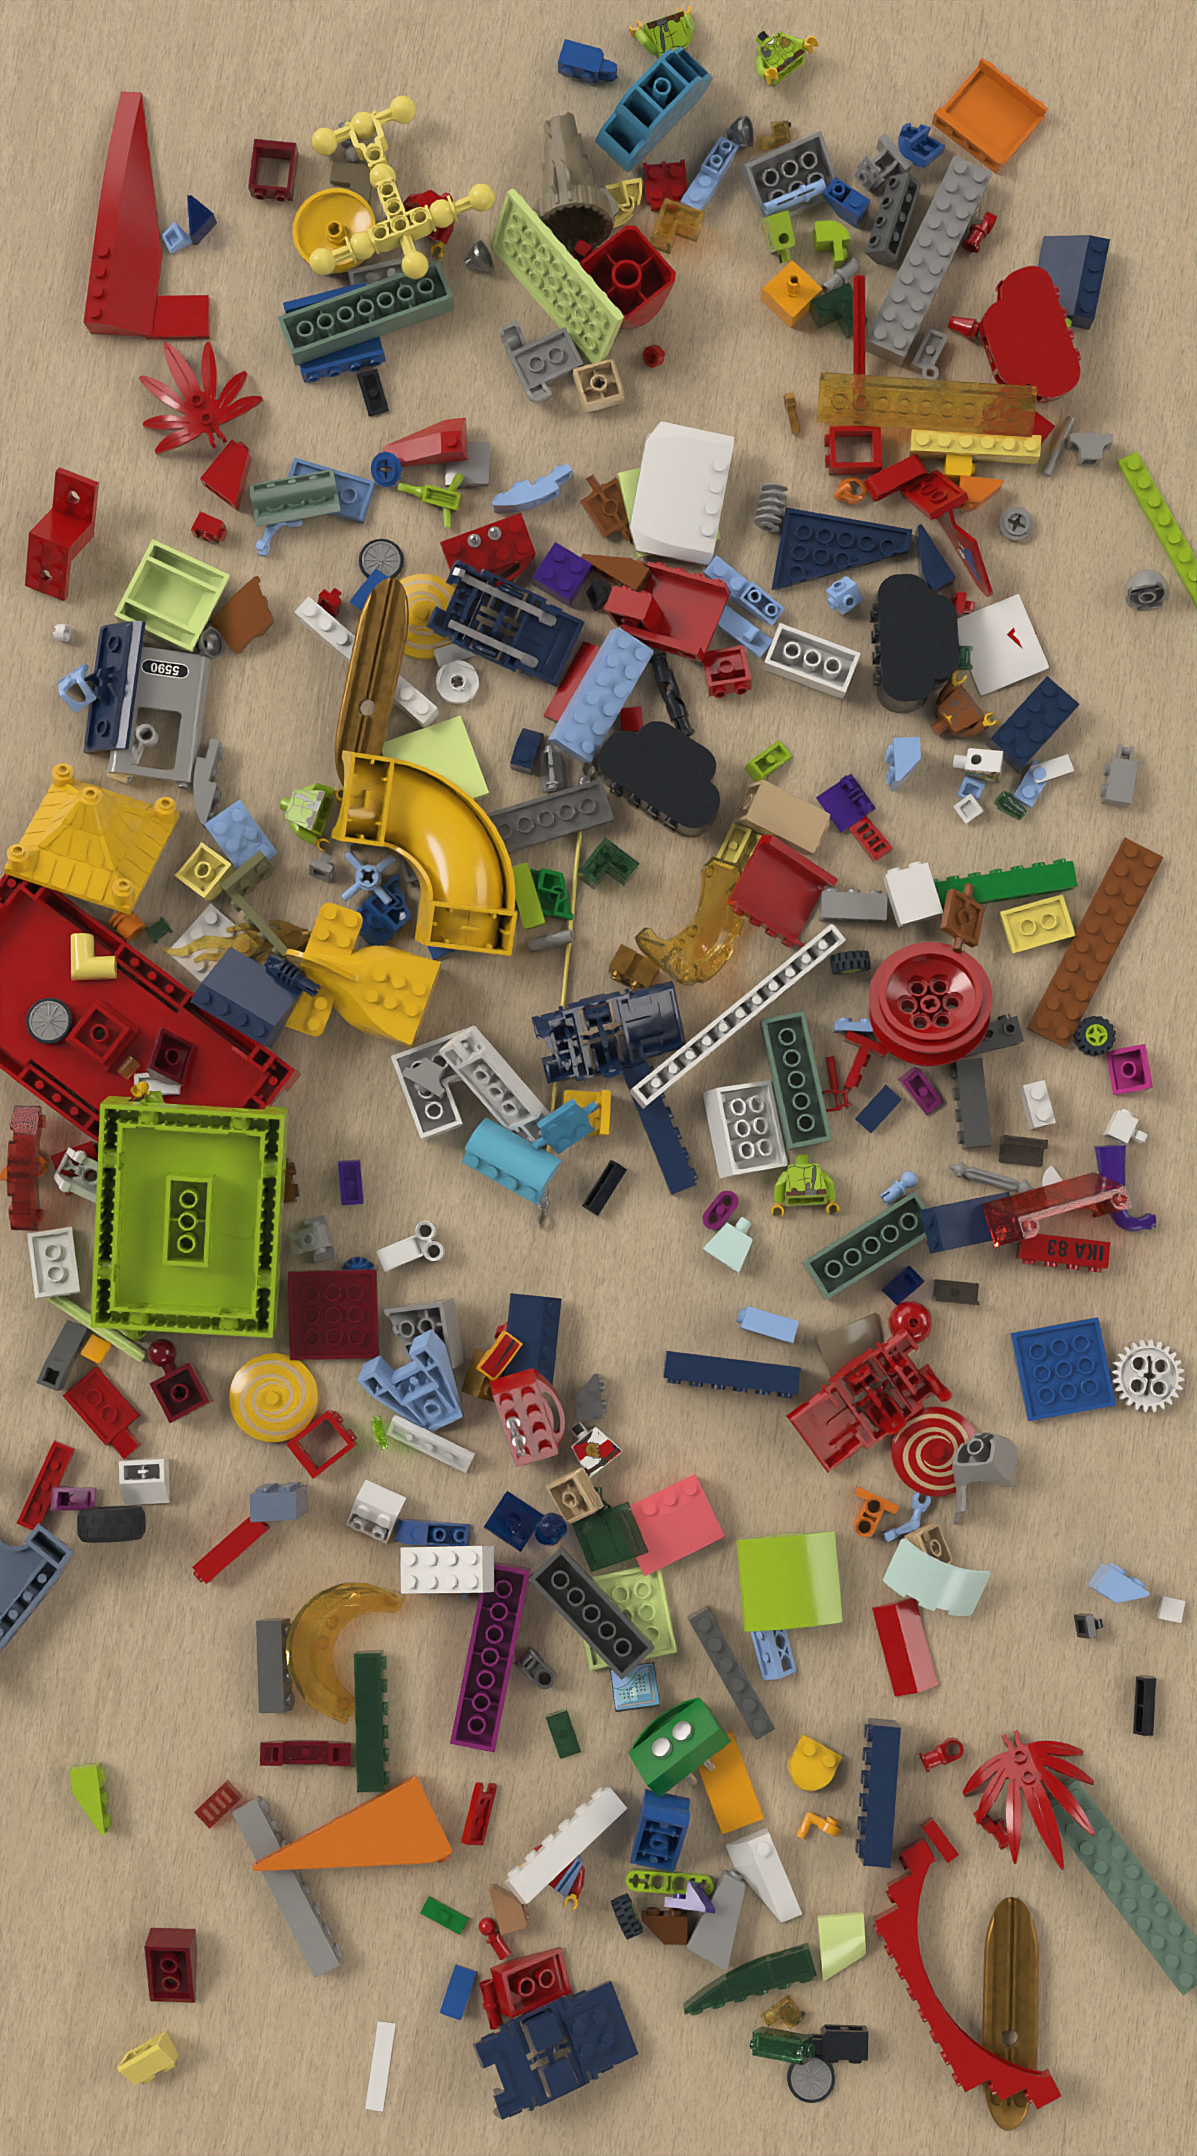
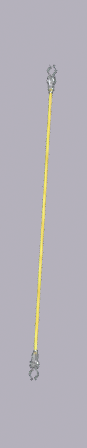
[535,762,593,1228]

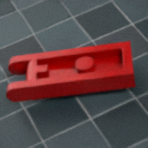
[461,1782,497,1845]

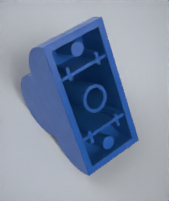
[630,1788,690,1873]

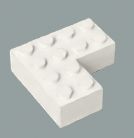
[391,1026,473,1141]

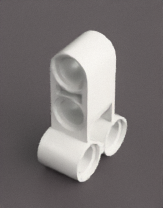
[107,723,159,784]
[376,1221,445,1272]

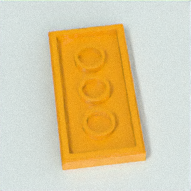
[698,1731,764,1835]

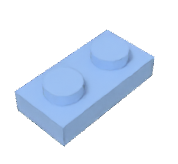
[1012,760,1047,809]
[833,1018,874,1034]

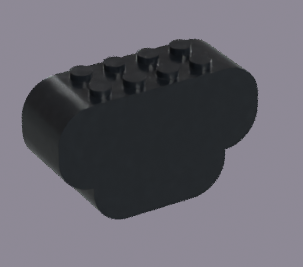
[870,574,959,713]
[598,721,720,837]

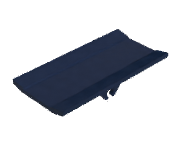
[83,621,146,754]

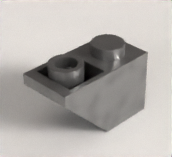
[574,1373,607,1421]

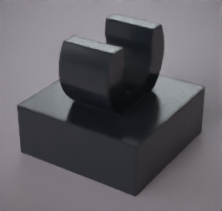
[586,581,612,611]
[1074,1613,1103,1639]

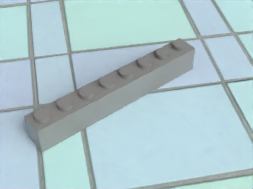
[232,1795,343,1978]

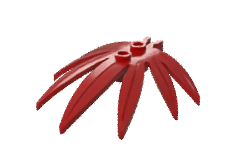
[139,342,263,455]
[963,1730,1095,1870]

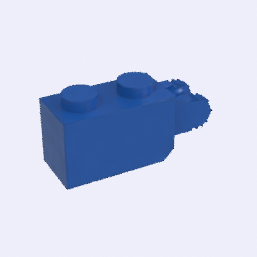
[558,39,617,84]

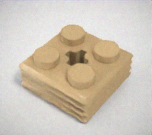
[573,358,625,413]
[546,1467,604,1525]
[904,1522,953,1565]

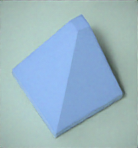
[161,222,193,254]
[956,776,986,801]

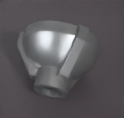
[726,115,755,148]
[464,240,494,271]
[194,626,225,658]

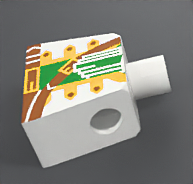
[953,748,1003,783]

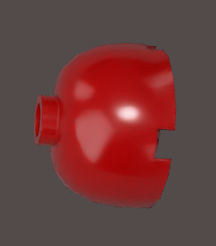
[888,1301,933,1344]

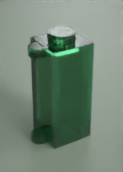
[750,2026,815,2065]

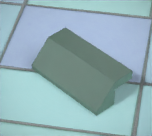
[249,469,341,527]

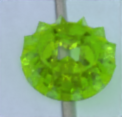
[371,1415,388,1451]

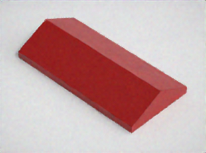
[543,641,601,723]
[872,1597,938,1697]

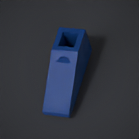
[396,1519,470,1546]

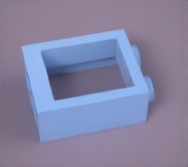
[736,1306,799,1343]

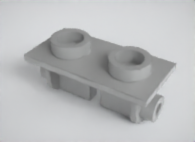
[539,746,564,792]

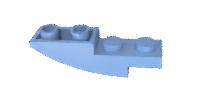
[679,136,739,216]
[491,463,573,513]
[702,555,785,626]

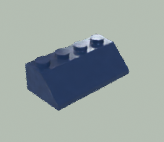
[502,1293,562,1386]

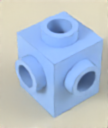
[825,576,864,615]

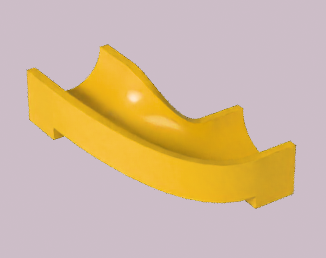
[331,750,517,956]

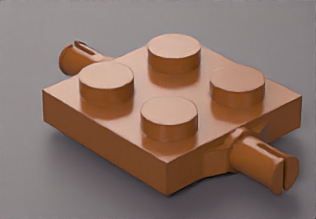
[580,474,632,541]
[940,883,985,953]

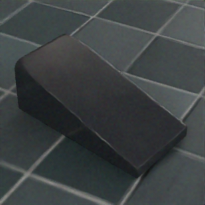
[357,369,389,417]

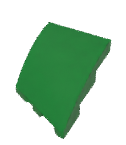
[514,868,574,921]

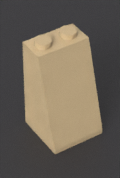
[733,780,831,855]

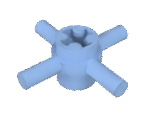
[341,851,396,905]

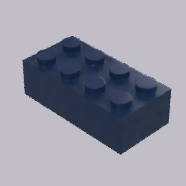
[986,676,1080,773]

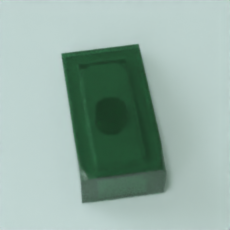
[546,1708,581,1759]

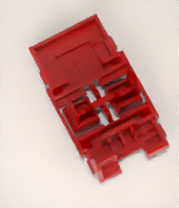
[786,1328,952,1473]

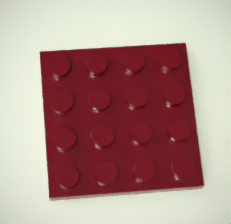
[287,1269,379,1360]

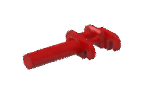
[822,1056,852,1113]

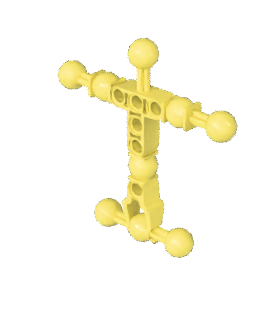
[309,95,495,279]

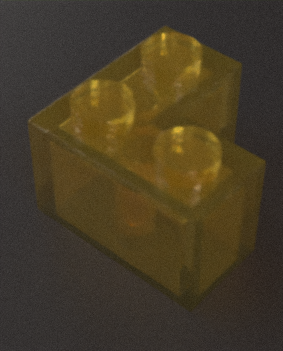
[650,198,705,254]

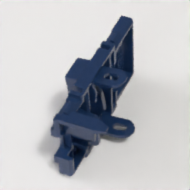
[531,981,686,1084]

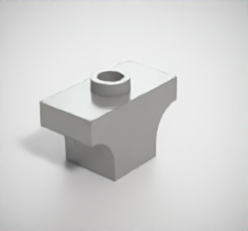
[1066,431,1113,466]
[402,1057,446,1099]

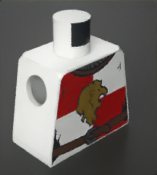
[570,1422,622,1478]

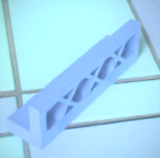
[740,1592,797,1680]

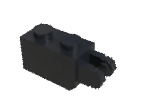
[802,2024,868,2064]

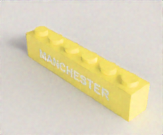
[909,429,1041,464]

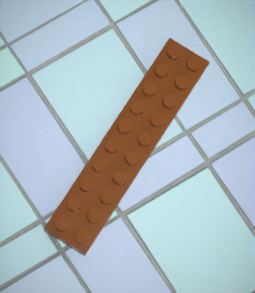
[1026,837,1164,1048]

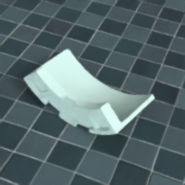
[882,1538,991,1616]

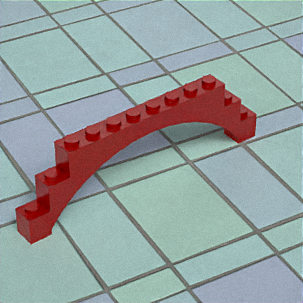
[873,1836,1062,2110]

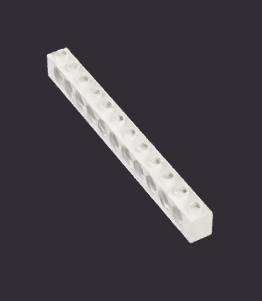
[629,924,846,1109]

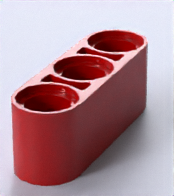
[863,454,928,502]

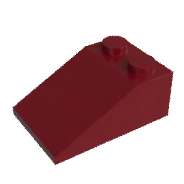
[144,1928,197,2003]

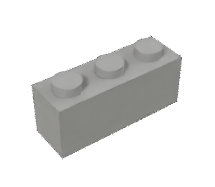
[819,888,887,924]

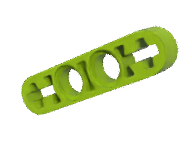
[625,1868,714,1896]

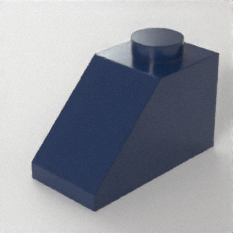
[510,728,544,775]

